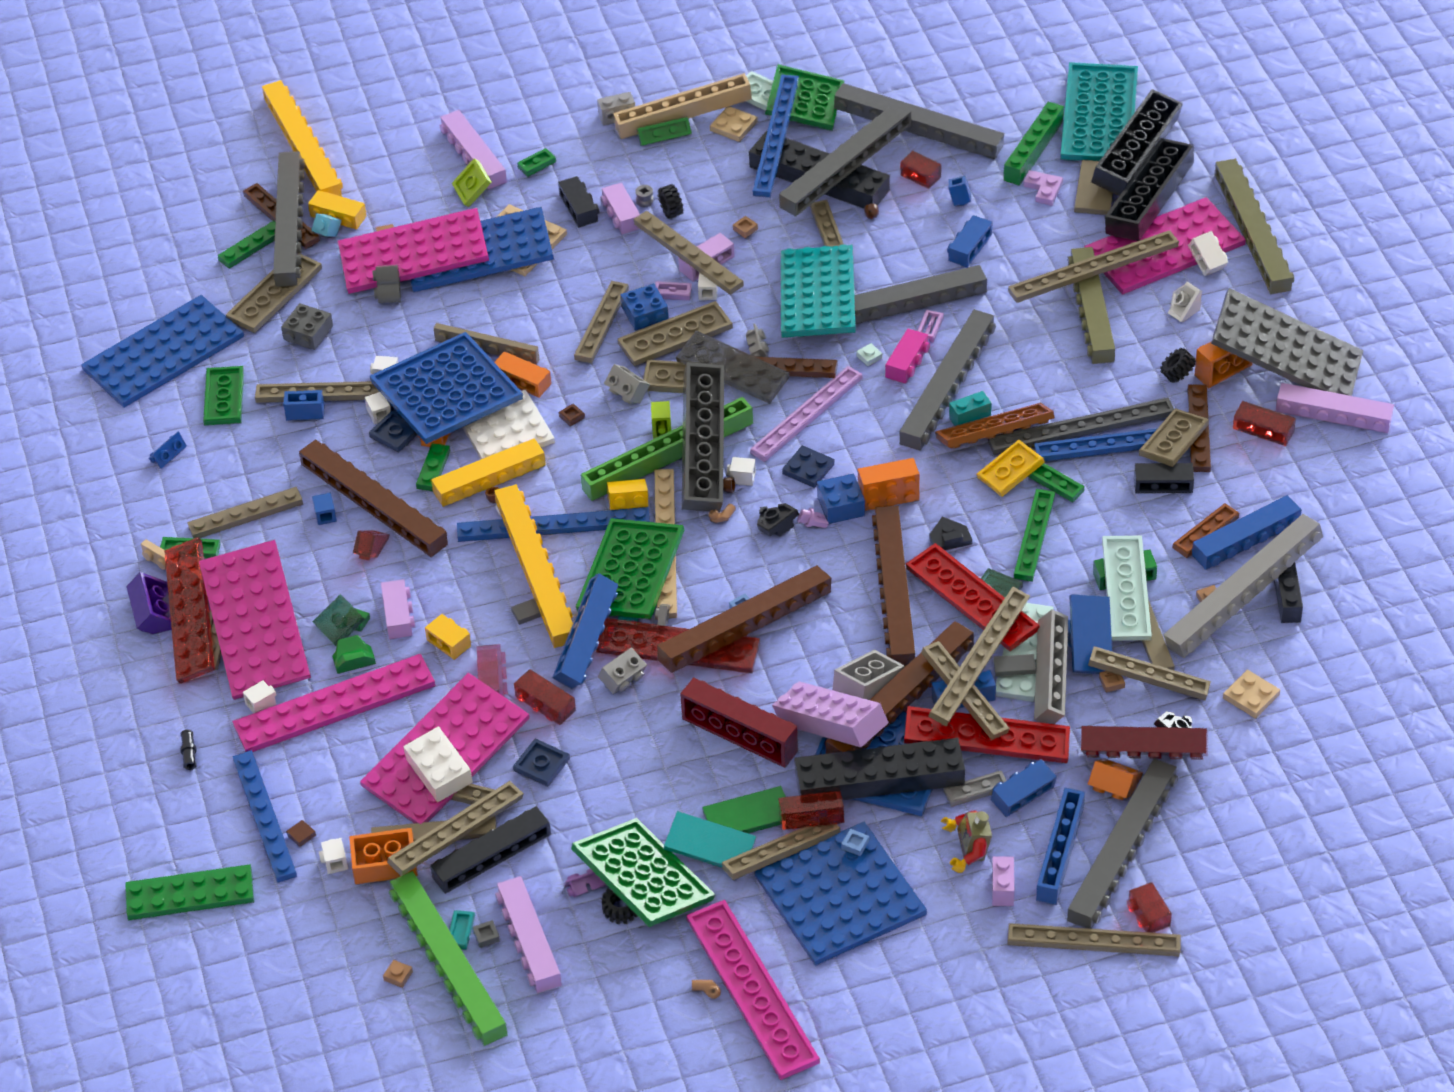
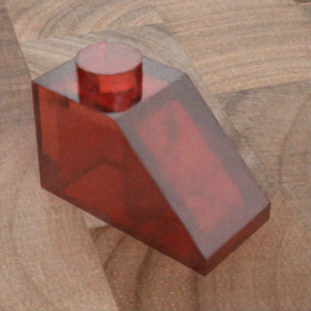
[353,530,390,560]

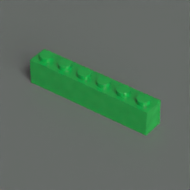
[1003,101,1064,186]

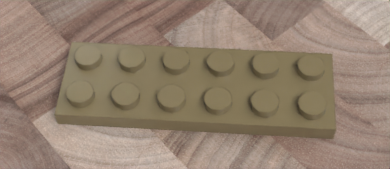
[226,253,322,333]
[618,301,733,366]

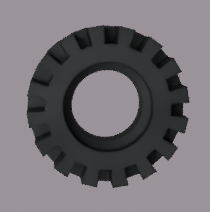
[657,184,684,219]
[1160,348,1196,383]
[602,888,637,924]

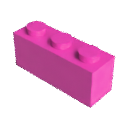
[885,328,930,384]

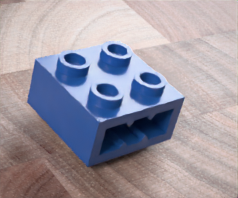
[620,284,669,330]

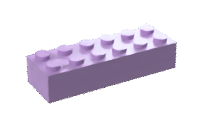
[772,681,889,747]

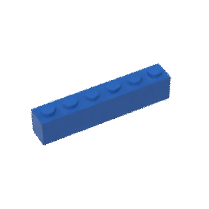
[1192,495,1302,570]
[552,573,618,689]
[1036,788,1085,905]

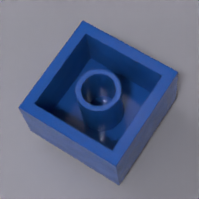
[817,473,865,524]

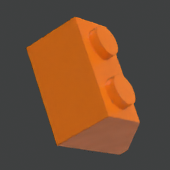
[1088,758,1143,800]

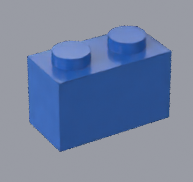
[283,390,325,420]

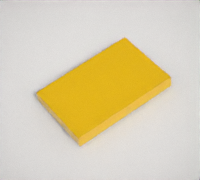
[976,440,1045,497]

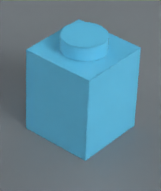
[311,214,341,237]

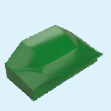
[332,635,376,674]

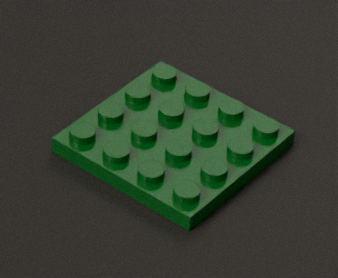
[765,64,844,131]

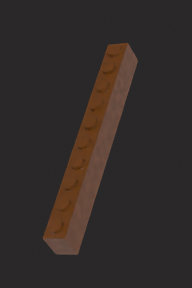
[299,439,448,557]
[872,506,915,667]
[657,565,831,673]
[825,621,974,754]

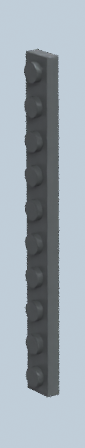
[988,398,1174,455]

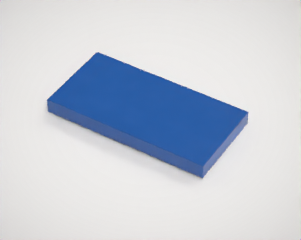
[1069,594,1112,674]

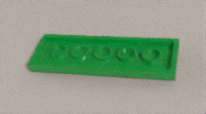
[125,864,254,921]

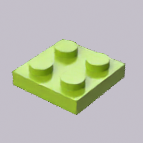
[452,158,492,207]

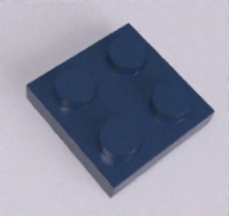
[369,410,418,453]
[782,445,835,488]
[513,738,570,787]

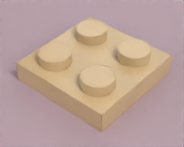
[710,106,758,142]
[1223,669,1280,719]

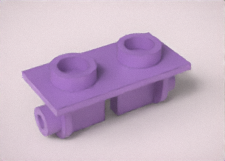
[564,869,606,897]

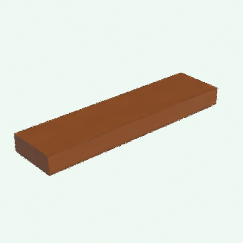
[1172,503,1240,558]

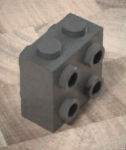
[281,303,333,350]

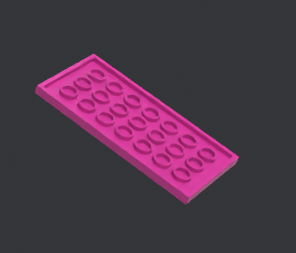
[1084,197,1246,295]
[338,208,489,294]
[199,540,311,700]
[360,673,530,824]

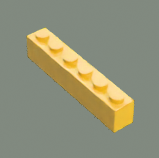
[431,438,546,507]

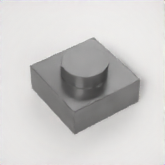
[655,604,670,626]

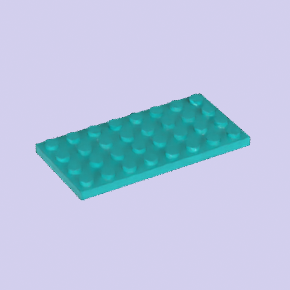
[1060,62,1138,161]
[781,244,856,338]

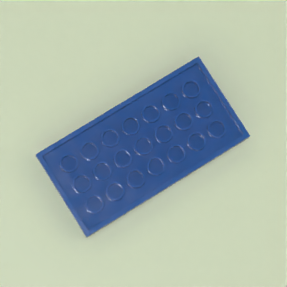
[411,206,554,292]
[81,295,244,408]

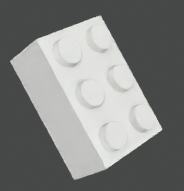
[403,726,473,803]

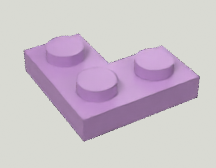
[1024,170,1063,205]

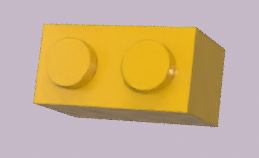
[607,479,648,510]
[425,614,471,660]

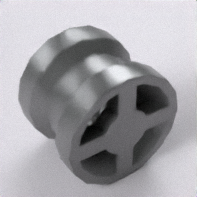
[635,185,654,207]

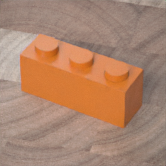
[494,352,551,398]

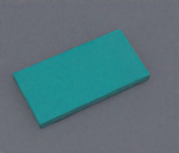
[664,811,756,868]

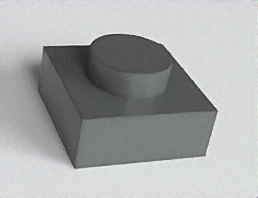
[473,920,500,948]

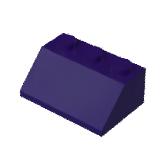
[126,572,182,634]

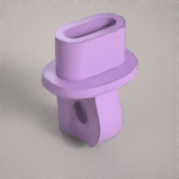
[797,508,829,528]

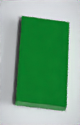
[203,366,244,426]
[702,786,794,833]

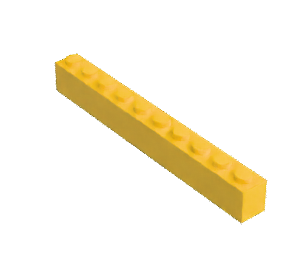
[262,80,343,197]
[494,484,573,648]

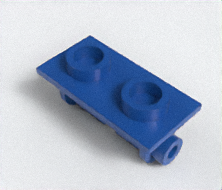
[149,431,187,469]

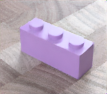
[600,182,640,234]
[678,233,735,282]
[381,579,415,639]

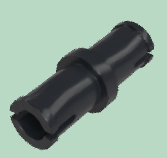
[180,729,197,770]

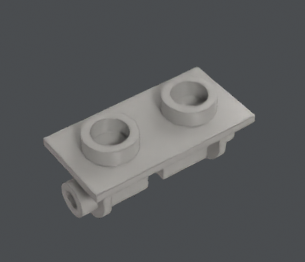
[746,323,769,357]

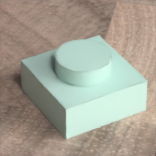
[856,343,882,366]

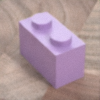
[992,857,1014,906]

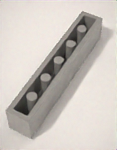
[1034,609,1068,724]

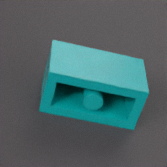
[949,391,992,426]

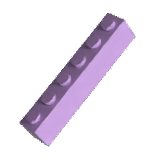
[440,110,507,190]
[1276,383,1394,433]
[495,876,562,993]

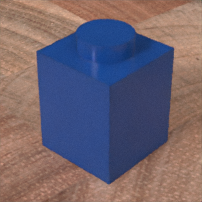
[948,175,971,206]
[312,492,337,525]

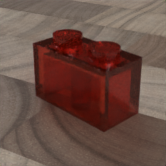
[900,151,941,189]
[1127,882,1172,933]

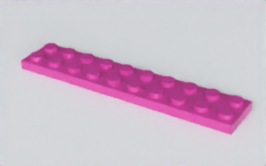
[232,653,436,752]
[686,900,820,1080]

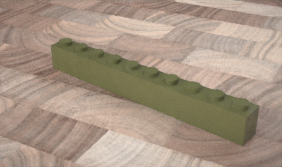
[1214,158,1294,295]

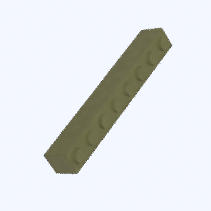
[1068,247,1115,364]

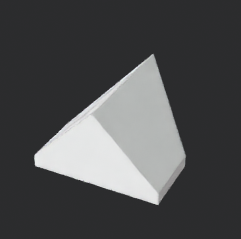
[1168,282,1202,323]

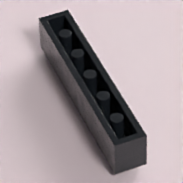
[430,806,551,894]

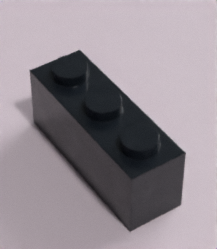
[558,176,600,228]
[1134,463,1194,493]
[1274,562,1303,623]

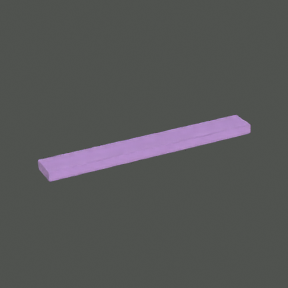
[750,366,862,462]

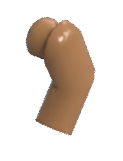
[708,504,736,523]
[692,980,721,999]

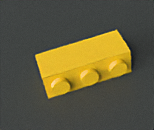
[308,190,367,230]

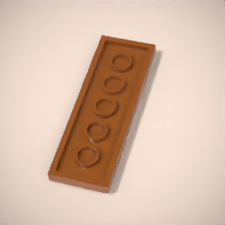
[935,402,1055,448]

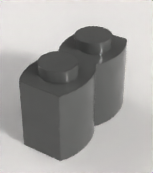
[373,264,401,303]

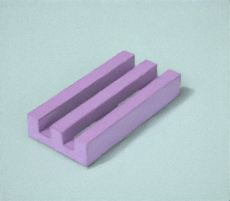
[655,281,692,300]
[918,310,944,343]

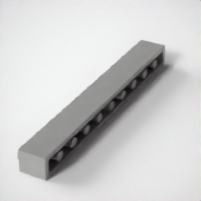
[1163,514,1323,658]

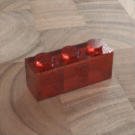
[1233,401,1296,446]
[514,669,576,725]
[778,791,844,830]

